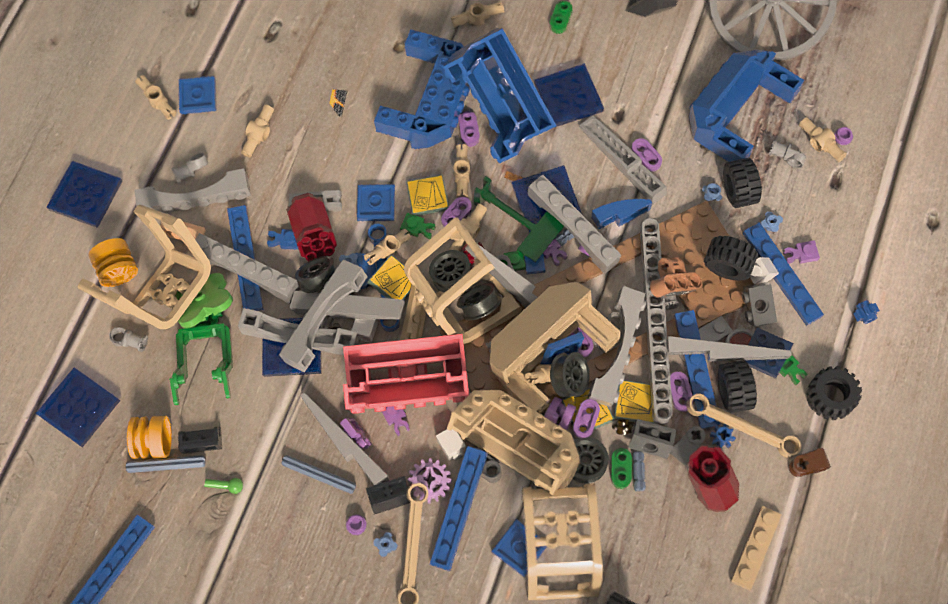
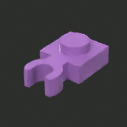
[543,239,567,266]
[783,240,820,264]
[381,406,410,436]
[340,418,372,449]

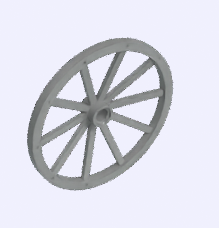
[709,0,837,61]

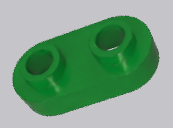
[550,1,573,34]
[611,448,632,489]

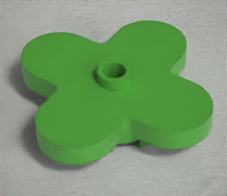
[175,273,233,328]

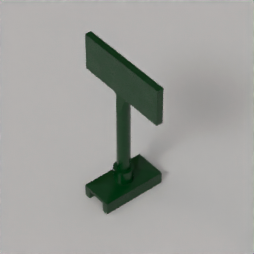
[474,176,564,263]

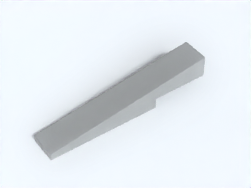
[579,115,667,205]
[465,245,537,308]
[289,291,404,319]
[667,336,791,362]
[301,393,389,485]

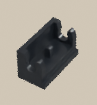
[178,427,222,454]
[366,476,411,515]

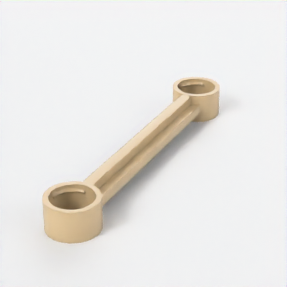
[686,394,801,458]
[396,483,428,604]

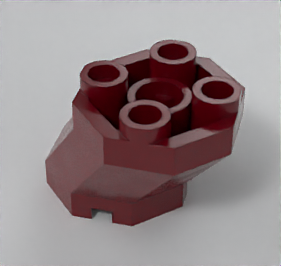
[286,192,337,261]
[688,446,739,512]

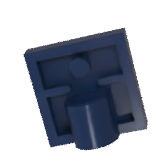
[746,327,794,379]

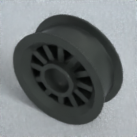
[429,250,472,293]
[295,256,336,293]
[457,283,502,321]
[550,352,590,397]
[573,437,609,484]

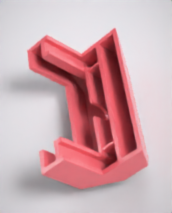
[343,334,469,414]

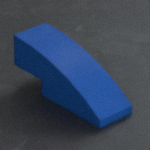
[591,199,652,229]

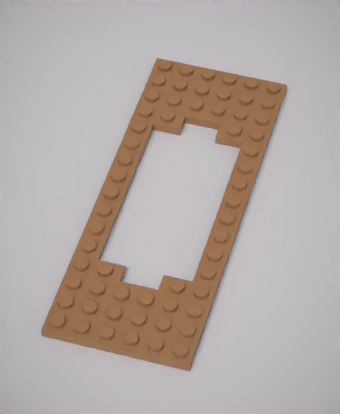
[440,201,754,404]

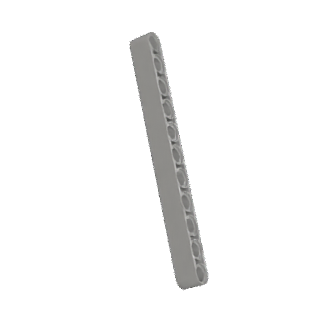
[640,218,673,425]

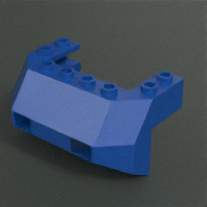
[443,28,556,164]

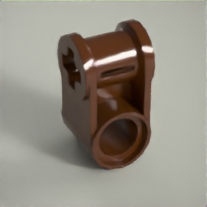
[788,448,831,477]

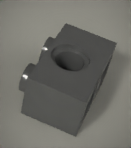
[742,282,777,327]
[628,419,676,459]

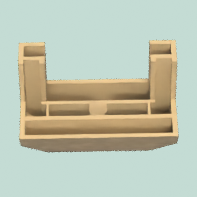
[490,282,620,415]
[447,390,580,496]

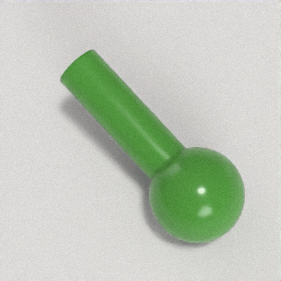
[204,478,243,494]

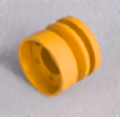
[88,238,138,287]
[127,415,172,459]

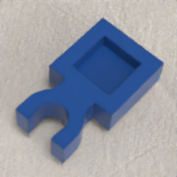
[267,229,299,250]

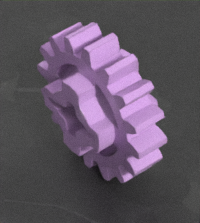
[408,458,452,503]

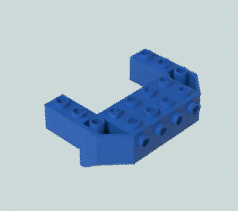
[374,29,470,149]
[689,50,804,162]

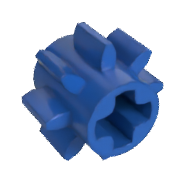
[853,300,880,324]
[709,424,736,449]

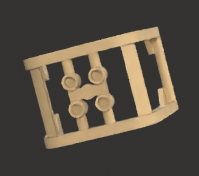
[78,205,211,329]
[404,218,522,344]
[522,484,602,600]

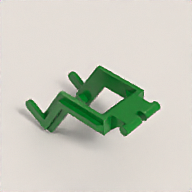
[169,312,233,406]

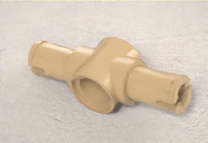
[451,1,504,27]
[135,75,176,119]
[241,105,274,158]
[799,117,847,162]
[453,144,471,198]
[449,203,487,251]
[364,229,411,265]
[525,364,551,386]

